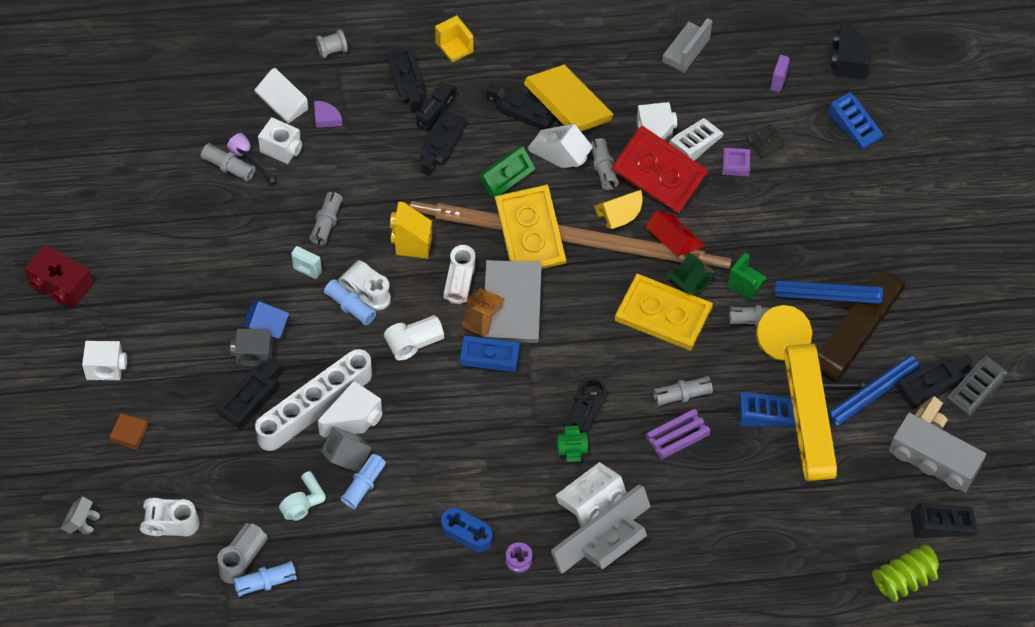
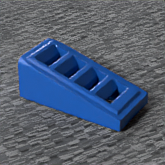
[829,92,883,150]
[738,392,796,427]

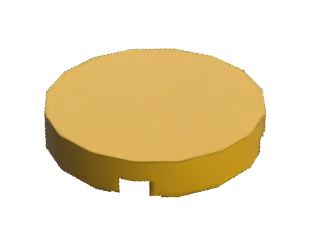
[755,305,812,362]

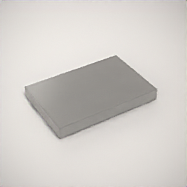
[483,260,542,343]

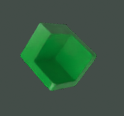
[727,252,767,301]

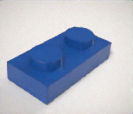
[460,336,520,372]

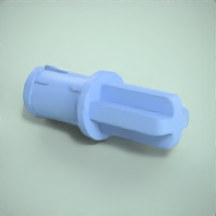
[341,454,385,509]

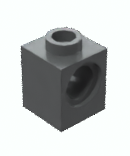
[230,328,273,368]

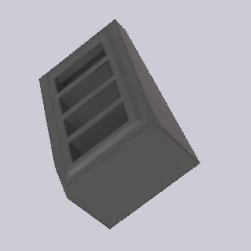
[947,356,1007,418]

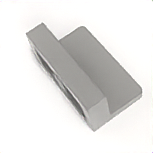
[662,18,712,73]

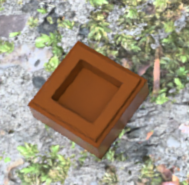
[109,414,148,450]

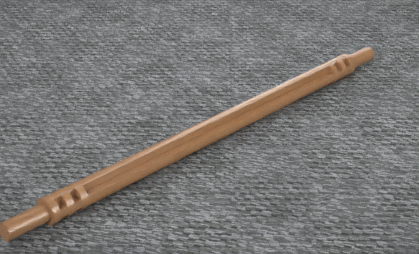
[410,201,732,269]

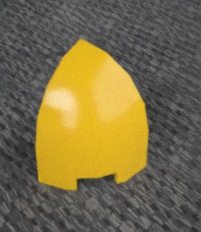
[594,190,643,229]

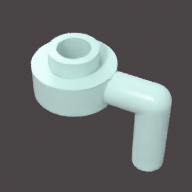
[279,471,326,521]

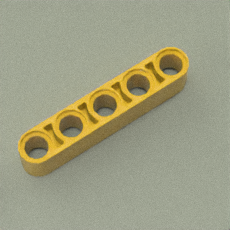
[784,343,837,482]

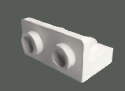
[556,462,627,527]

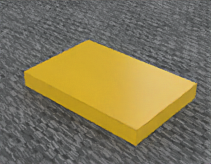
[524,65,613,131]
[495,184,566,269]
[614,274,713,351]

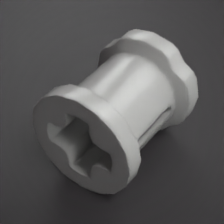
[316,29,348,59]

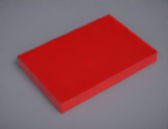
[611,125,708,215]

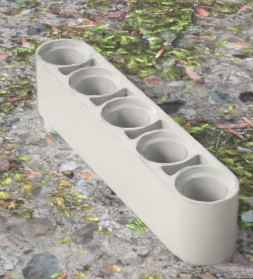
[255,349,372,451]

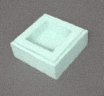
[291,246,322,279]

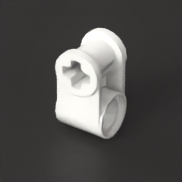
[338,260,391,311]
[140,498,200,536]

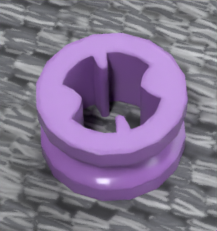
[506,542,532,573]

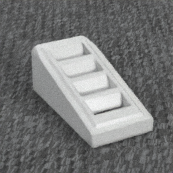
[669,118,723,161]

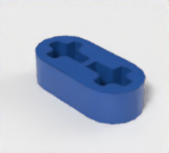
[441,508,492,552]

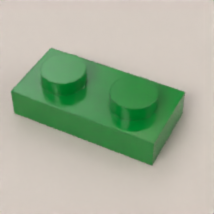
[478,146,535,198]

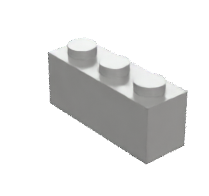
[889,413,987,493]

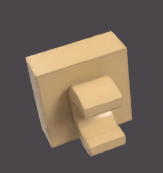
[915,396,948,429]

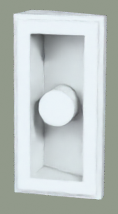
[255,68,308,124]

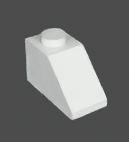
[637,102,677,143]
[528,124,593,168]
[318,381,382,438]

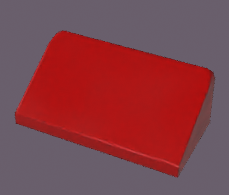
[646,210,704,255]

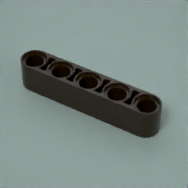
[818,269,905,382]

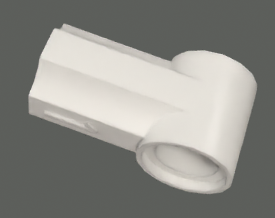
[443,245,475,304]
[384,315,444,360]

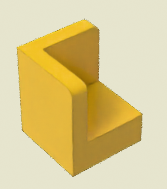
[435,16,473,62]

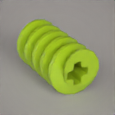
[872,544,939,602]

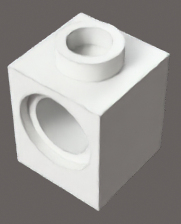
[258,117,302,164]
[82,341,127,380]

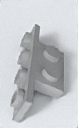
[551,484,651,574]

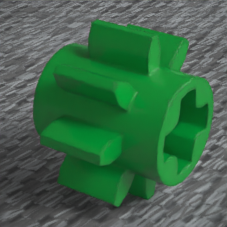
[557,426,588,462]

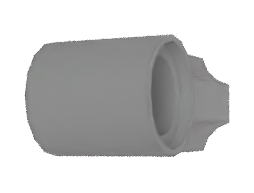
[218,523,268,584]

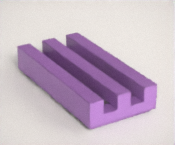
[646,409,710,460]

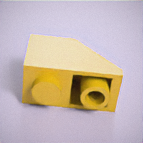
[390,202,432,259]

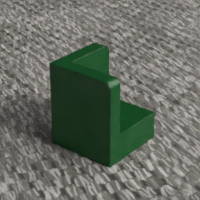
[666,253,716,294]

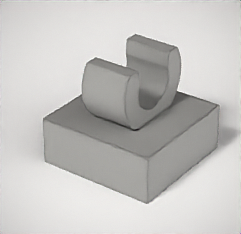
[61,496,100,535]

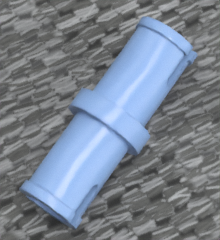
[324,279,376,325]
[233,561,296,597]

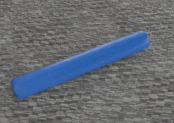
[774,280,884,303]
[828,356,919,425]

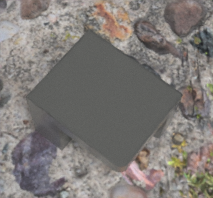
[320,426,372,472]

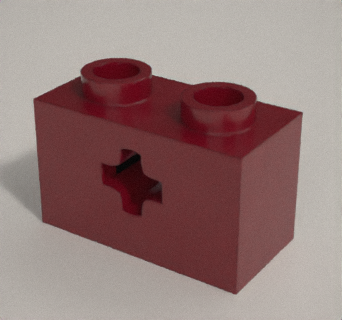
[24,245,93,308]

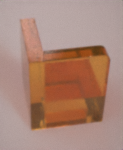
[461,288,505,336]

